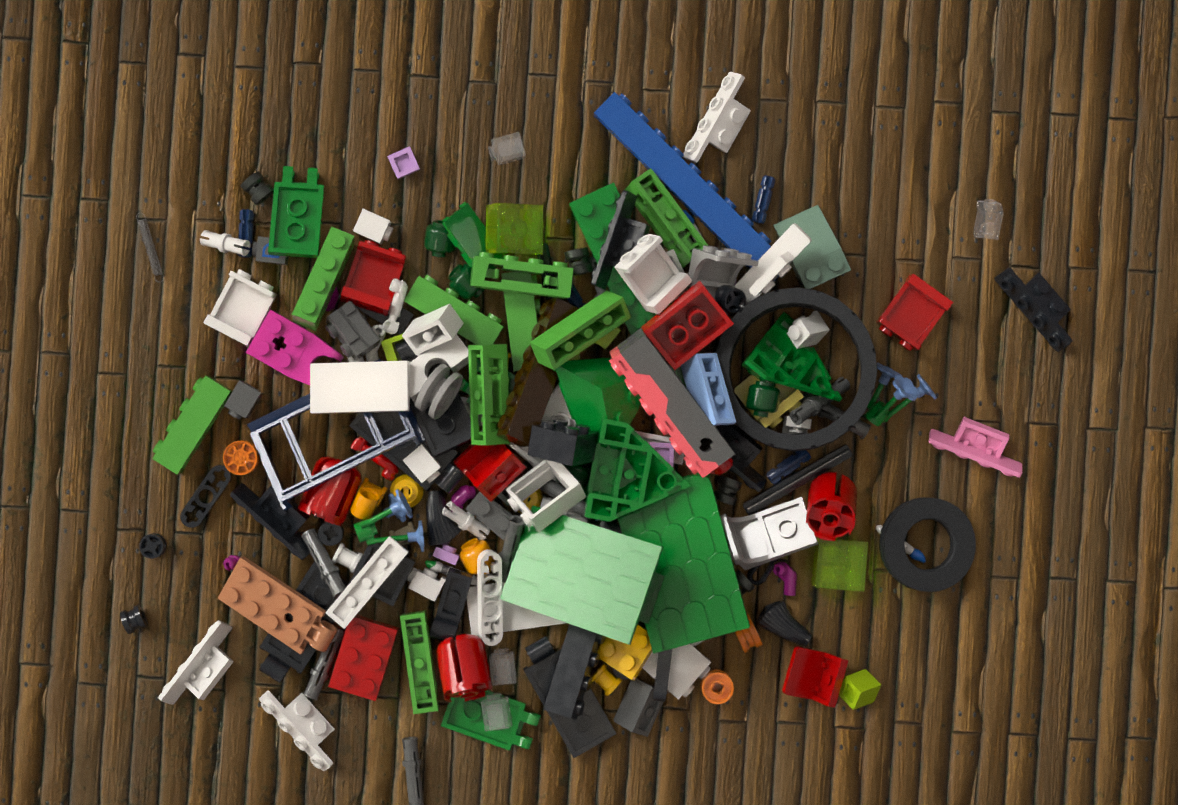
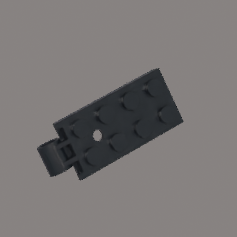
[395,339,471,458]
[349,412,465,493]
[259,561,349,683]
[523,636,616,758]

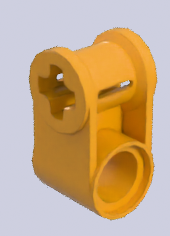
[350,477,388,520]

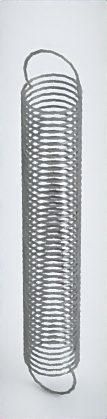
[136,213,164,282]

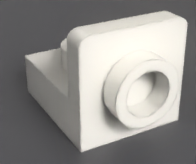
[782,416,812,435]

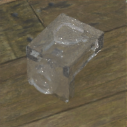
[973,199,1004,240]

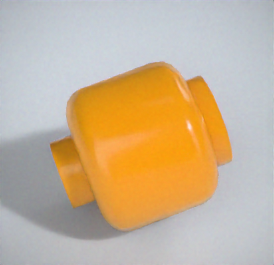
[459,538,495,575]

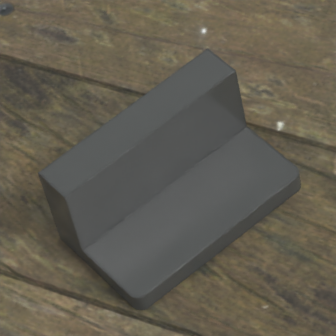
[614,678,668,737]

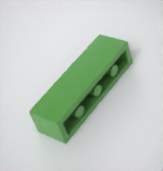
[292,226,355,331]
[501,272,540,372]
[404,275,504,345]
[530,290,631,370]
[152,375,233,475]

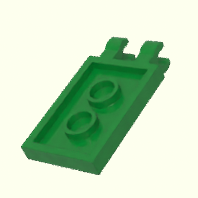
[268,166,325,258]
[441,690,541,751]

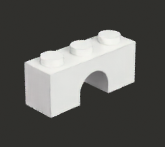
[409,334,469,403]

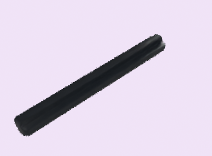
[742,444,852,515]

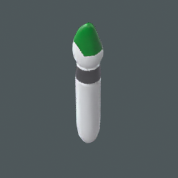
[425,560,477,586]

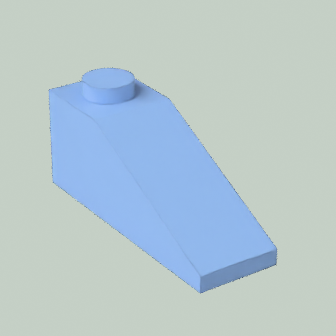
[681,353,736,426]

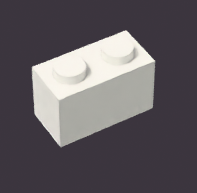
[402,304,464,355]

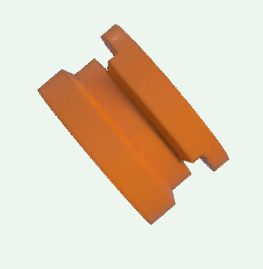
[223,440,260,475]
[735,614,763,653]

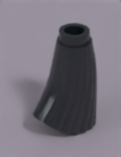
[426,490,462,546]
[757,600,812,647]

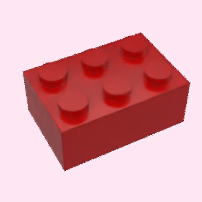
[641,281,734,371]
[328,615,399,701]

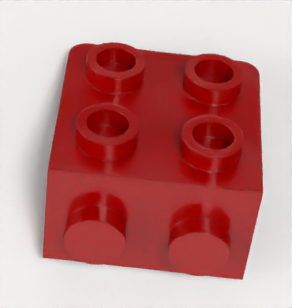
[782,646,849,708]

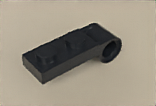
[429,568,473,641]

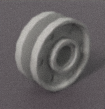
[415,364,463,420]

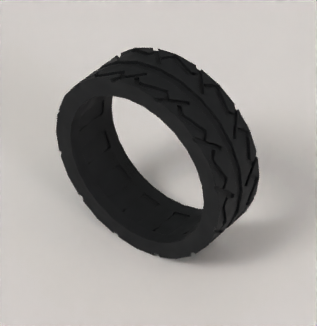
[716,288,877,451]

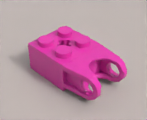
[246,310,344,385]

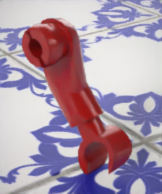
[350,437,398,481]

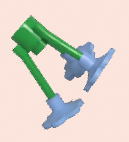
[865,363,937,427]
[353,489,424,552]

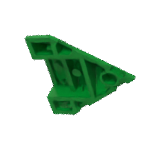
[741,312,842,402]
[553,357,641,432]
[584,418,691,522]

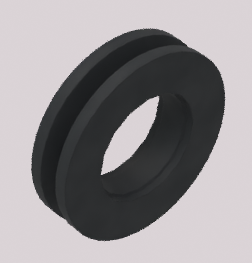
[879,497,976,592]

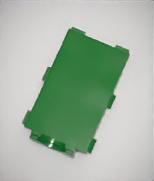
[442,202,505,269]

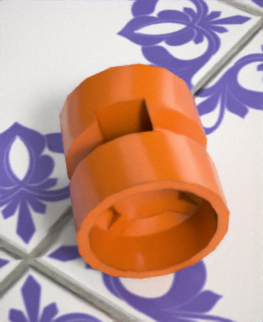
[700,668,734,704]

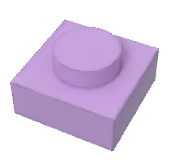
[387,146,420,179]
[649,442,674,467]
[433,544,460,565]

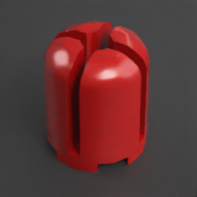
[298,456,362,526]
[806,472,857,541]
[436,634,493,702]

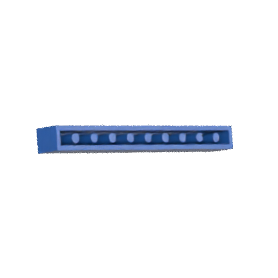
[594,92,779,282]

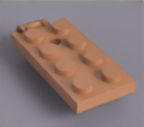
[217,556,338,654]

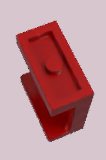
[340,240,406,316]
[876,274,953,352]
[454,444,527,502]

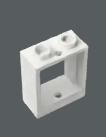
[505,460,586,532]

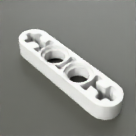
[477,549,503,646]

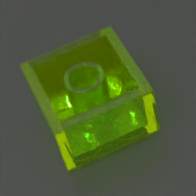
[486,203,543,256]
[812,537,868,592]

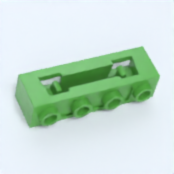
[624,168,708,268]
[470,252,574,299]
[468,344,510,445]
[400,610,440,714]

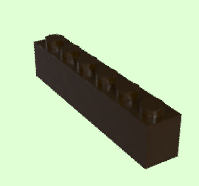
[496,297,579,447]

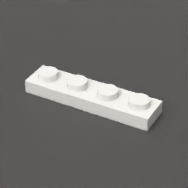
[326,536,409,629]

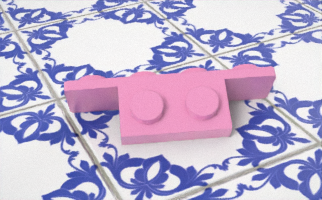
[929,417,1022,478]

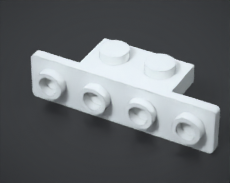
[683,72,751,163]
[734,223,812,305]
[158,620,234,705]
[259,691,334,771]

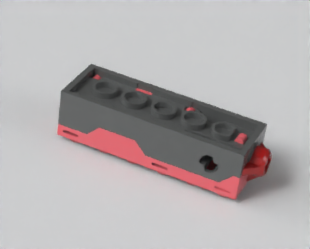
[609,328,735,478]

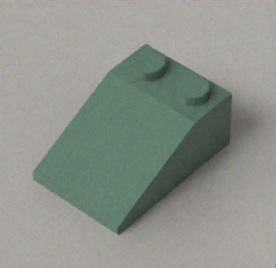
[773,205,851,289]

